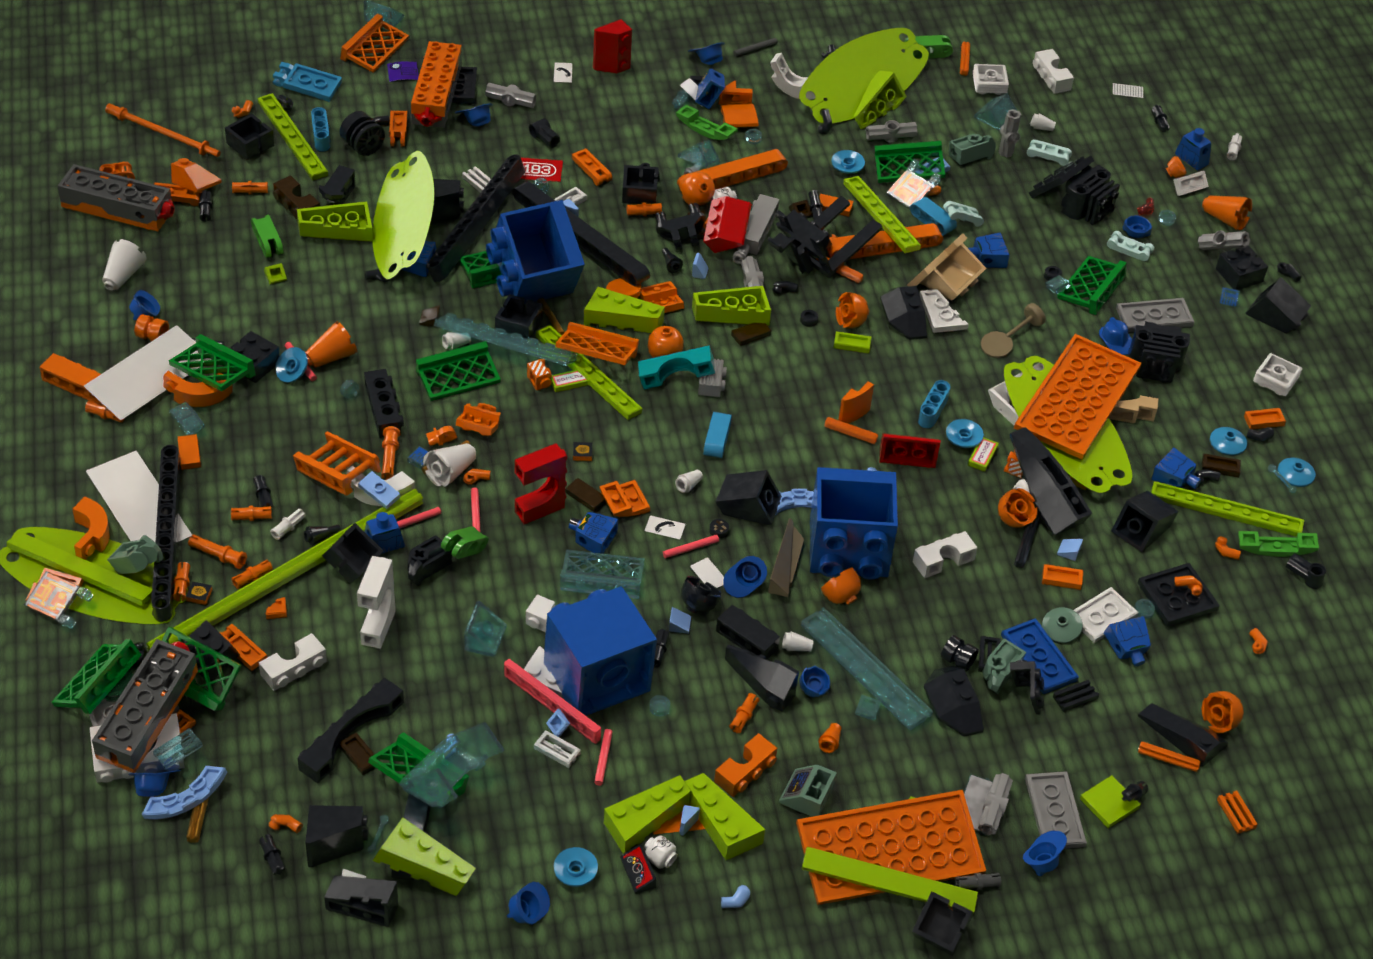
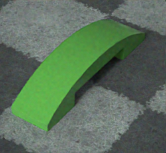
[676,105,738,140]
[1238,531,1319,557]

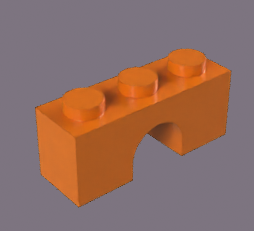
[714,733,777,797]

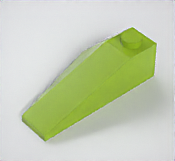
[854,70,907,129]

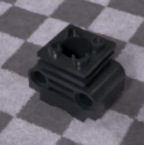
[1061,164,1120,225]
[1128,321,1190,383]

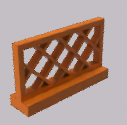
[340,13,409,73]
[555,322,639,365]

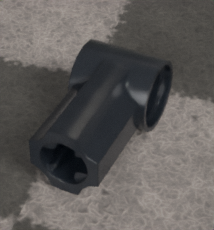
[529,118,560,148]
[1286,553,1326,589]

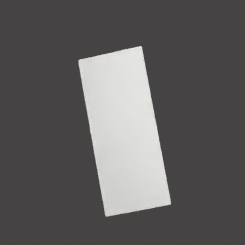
[84,325,211,420]
[86,451,192,543]

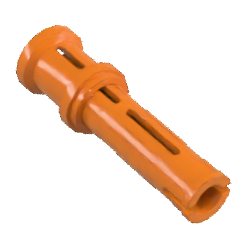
[381,426,400,480]
[188,534,247,569]

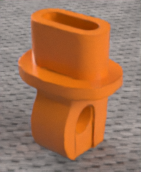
[426,426,458,446]

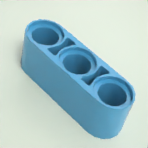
[311,107,330,152]
[910,197,957,236]
[918,380,950,428]
[703,411,732,458]

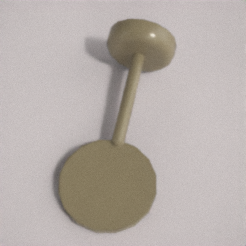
[981,303,1046,358]

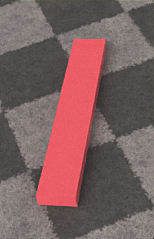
[504,659,601,744]

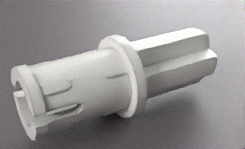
[1227,133,1242,160]
[270,509,306,540]

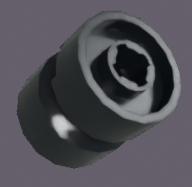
[941,635,979,672]

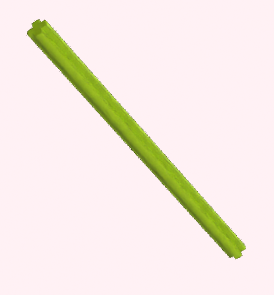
[146,488,423,652]

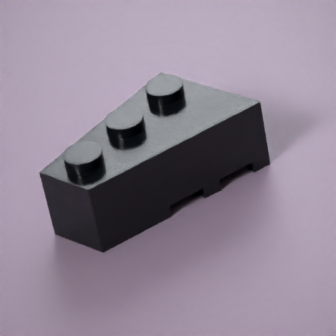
[324,875,398,927]

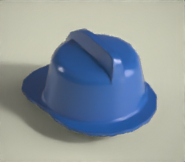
[688,42,725,65]
[455,103,493,126]
[129,290,160,320]
[1099,317,1132,355]
[723,556,767,598]
[128,770,181,797]
[1023,831,1067,876]
[507,882,550,925]

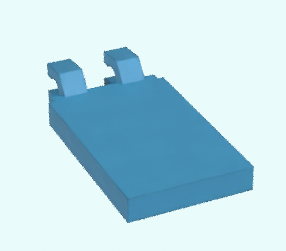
[273,62,342,102]

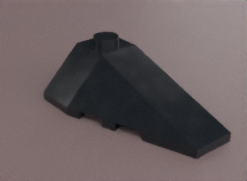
[725,644,799,712]
[1138,703,1229,768]

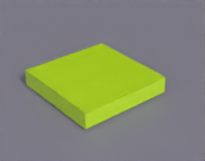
[1080,775,1141,829]

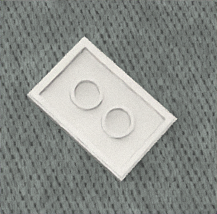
[1074,587,1139,643]

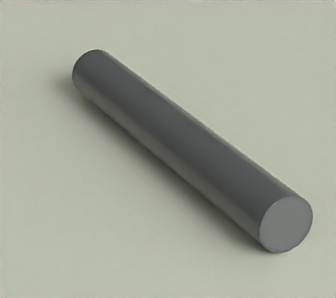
[733,38,778,57]

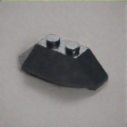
[880,286,927,340]
[924,666,984,737]

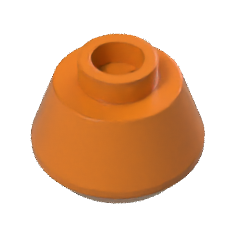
[1166,156,1187,178]

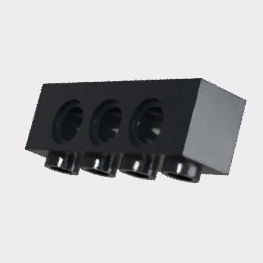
[364,369,404,438]

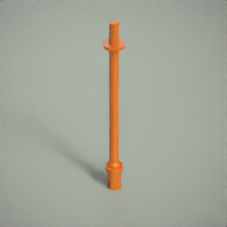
[105,103,221,157]

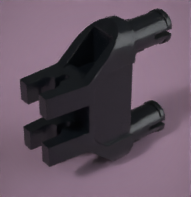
[655,203,705,251]

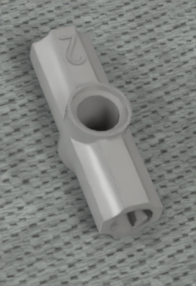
[485,83,537,108]
[999,109,1022,158]
[866,120,918,142]
[1198,230,1250,251]
[741,256,764,287]
[978,773,1013,835]

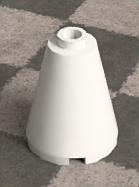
[102,239,147,290]
[423,443,476,487]

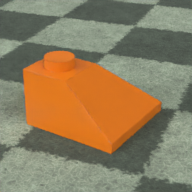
[171,158,222,192]

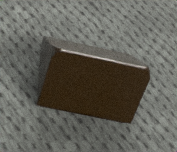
[789,200,813,217]
[419,306,440,327]

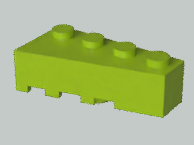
[297,201,373,242]
[692,286,771,326]
[584,287,665,333]
[685,773,765,860]
[604,775,691,854]
[372,817,476,896]

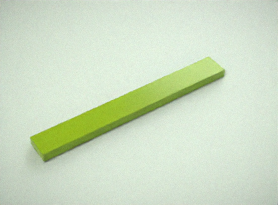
[257,93,328,181]
[843,176,921,253]
[535,325,643,420]
[1151,481,1304,537]
[7,531,152,606]
[801,847,978,914]

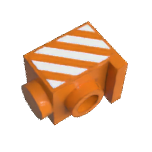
[527,358,552,391]
[1004,450,1023,478]

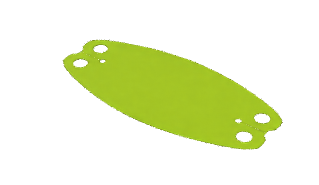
[799,28,929,123]
[373,151,434,279]
[1004,356,1132,493]
[0,527,189,624]

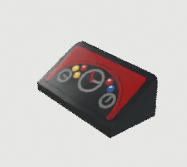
[620,844,656,894]

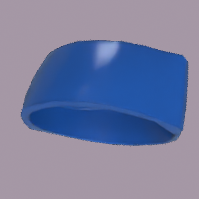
[1123,215,1152,238]

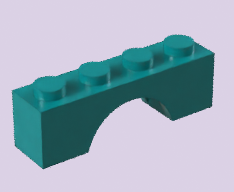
[638,345,715,389]

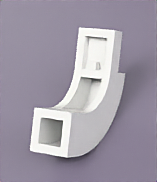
[770,53,815,100]
[347,466,415,506]

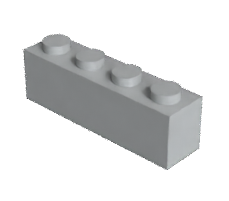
[737,194,779,255]

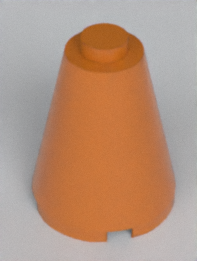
[1202,195,1253,230]
[305,321,358,368]

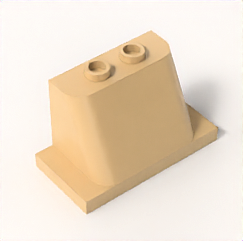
[907,233,986,301]

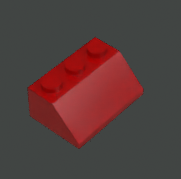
[593,19,632,74]
[703,196,752,253]
[879,433,941,468]

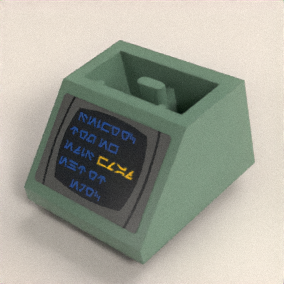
[779,765,837,817]

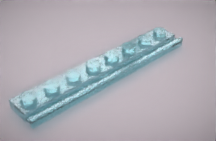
[434,313,578,366]
[801,607,933,731]

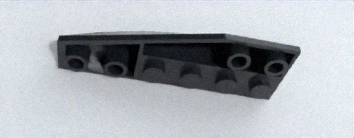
[1009,427,1092,536]

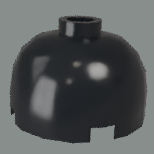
[681,576,721,613]

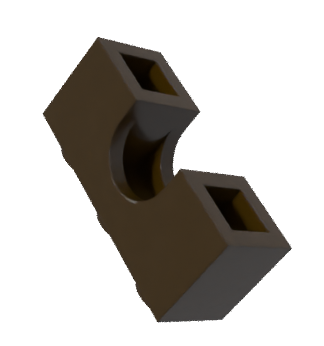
[273,175,320,219]

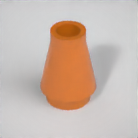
[819,723,842,753]

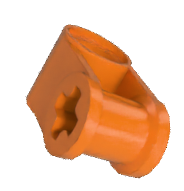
[100,162,135,179]

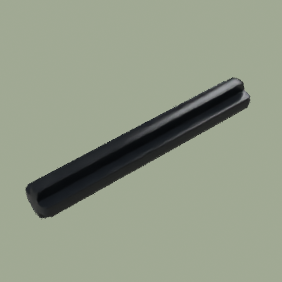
[1014,511,1040,568]

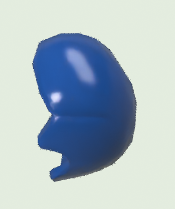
[799,666,830,697]

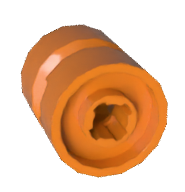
[134,314,169,341]

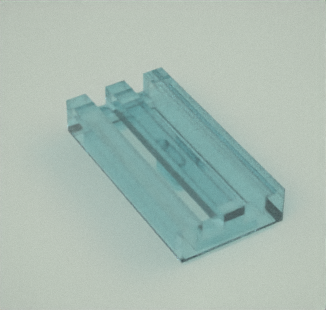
[153,728,202,770]

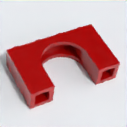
[515,443,567,524]

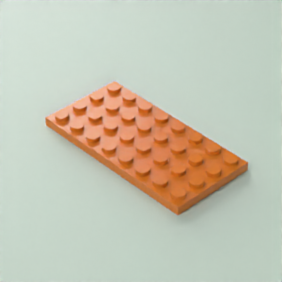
[1014,334,1141,460]
[796,790,986,905]

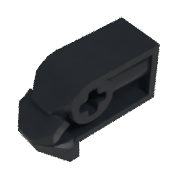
[319,165,356,204]
[407,535,452,586]

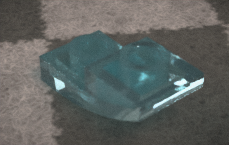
[169,402,205,435]

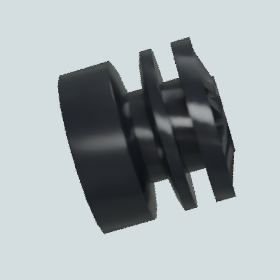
[340,111,385,156]

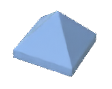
[546,708,570,737]

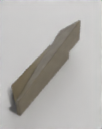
[768,518,804,597]

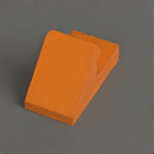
[719,81,753,105]

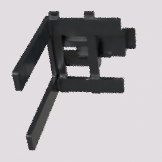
[768,196,883,278]

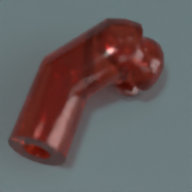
[1137,198,1154,215]

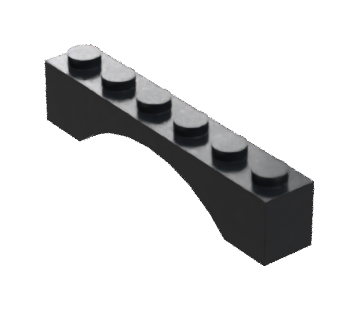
[297,677,404,784]

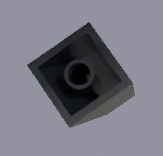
[430,179,464,225]
[1245,277,1311,334]
[715,470,782,525]
[1111,491,1179,552]
[305,805,369,867]

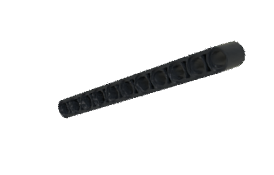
[426,154,526,282]
[512,181,650,287]
[152,445,181,622]

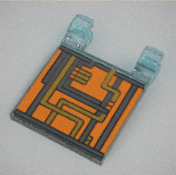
[886,159,941,209]
[24,571,93,629]

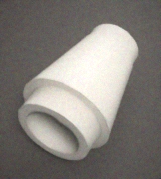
[1030,113,1056,131]
[442,332,471,350]
[675,470,703,492]
[782,631,813,652]

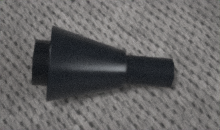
[662,248,683,273]
[304,524,341,545]

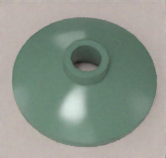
[1042,607,1083,643]

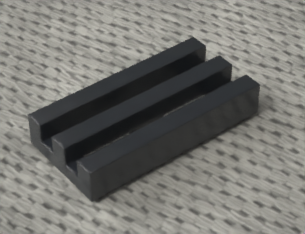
[978,636,1001,672]
[1053,680,1099,712]

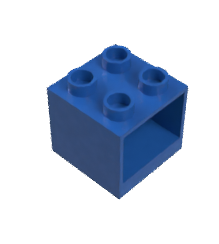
[486,200,585,304]
[810,467,898,579]
[544,586,657,716]

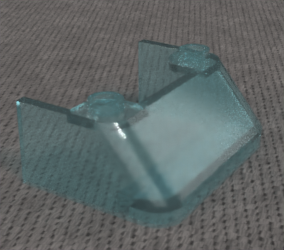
[399,722,504,808]

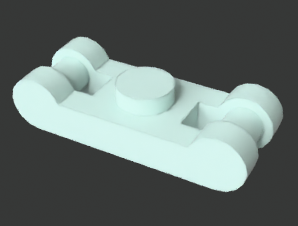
[1026,140,1072,166]
[943,201,984,227]
[1107,231,1154,261]

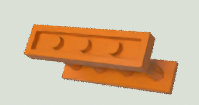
[293,431,381,496]

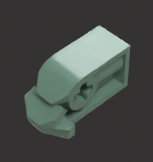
[949,134,996,165]
[107,535,164,575]
[983,638,1026,694]

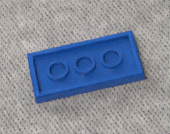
[1001,618,1079,694]

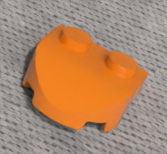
[455,403,501,436]

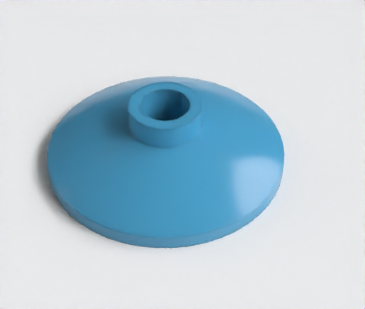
[831,150,865,173]
[276,347,308,383]
[946,419,984,448]
[1210,427,1247,456]
[1278,458,1316,487]
[554,847,598,887]

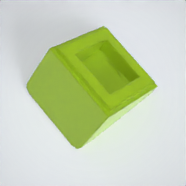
[264,263,287,284]

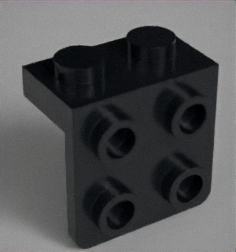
[1010,660,1044,715]

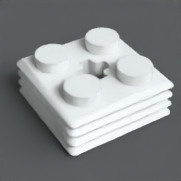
[973,64,1009,95]
[1253,353,1302,396]

